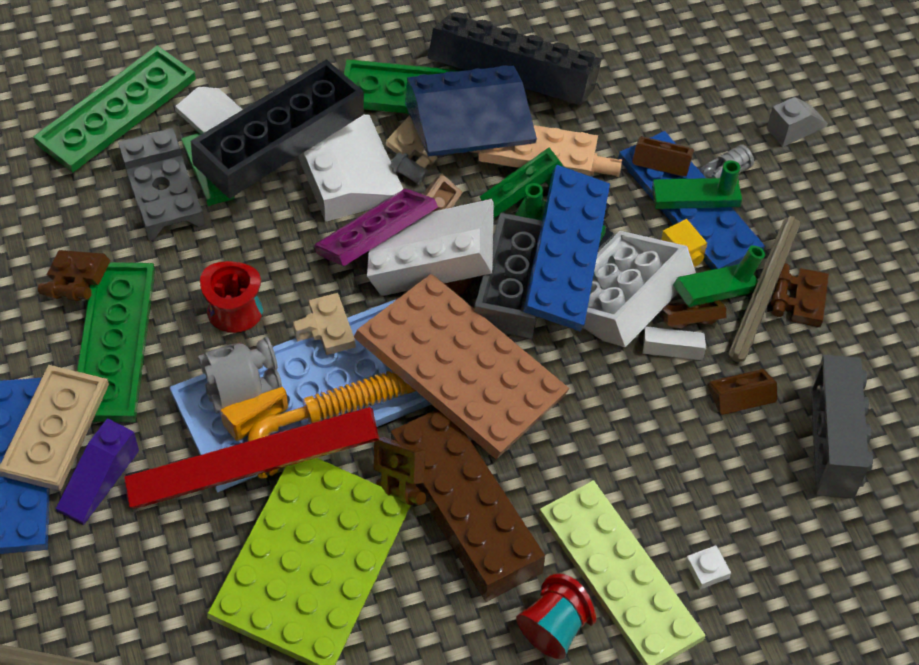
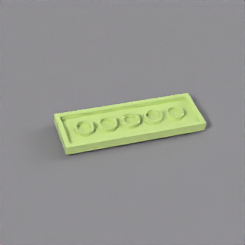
[539,480,706,665]

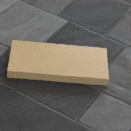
[0,365,109,491]

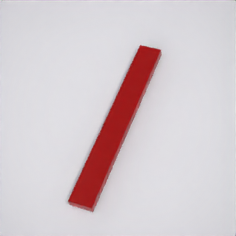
[124,407,380,509]

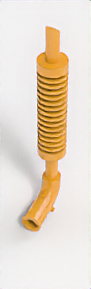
[248,371,416,478]

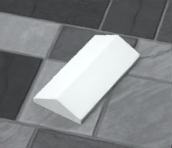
[175,87,243,134]

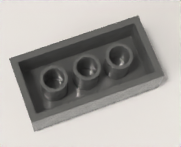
[474,213,542,339]
[810,355,873,498]

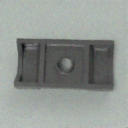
[118,128,205,241]

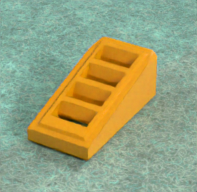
[220,387,288,441]

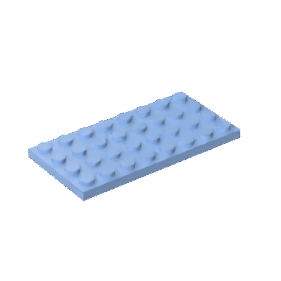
[170,299,432,492]

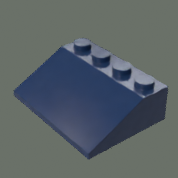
[405,65,537,157]

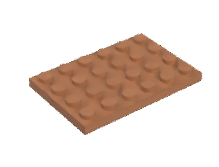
[354,274,570,459]

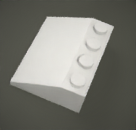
[298,114,403,222]
[367,199,494,296]
[583,231,696,347]

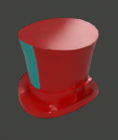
[200,261,263,333]
[516,574,596,659]

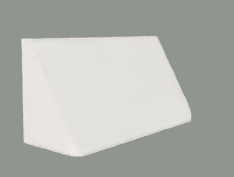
[642,327,706,360]

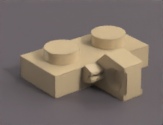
[293,293,356,355]

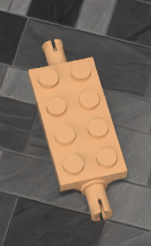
[469,125,622,177]

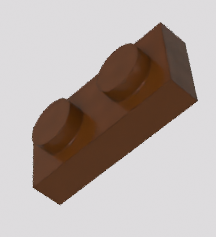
[660,300,727,328]

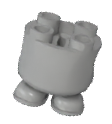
[198,337,282,414]

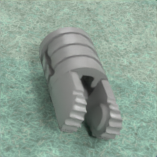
[699,144,754,178]

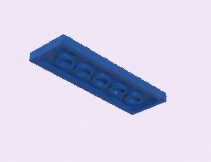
[618,131,765,270]
[523,164,610,331]
[0,378,50,554]

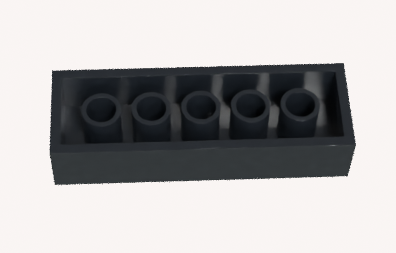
[428,12,602,105]
[190,59,364,199]

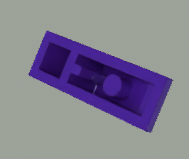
[56,418,139,525]

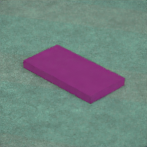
[313,188,438,267]

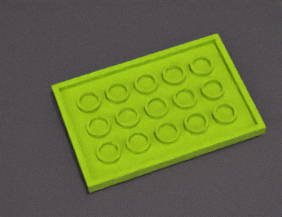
[207,458,411,665]

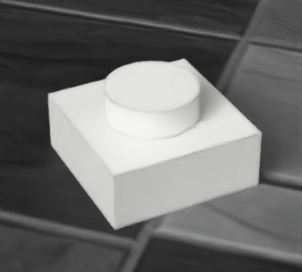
[685,545,731,590]

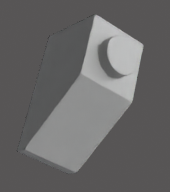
[767,97,828,147]

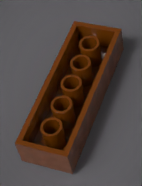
[391,409,545,602]

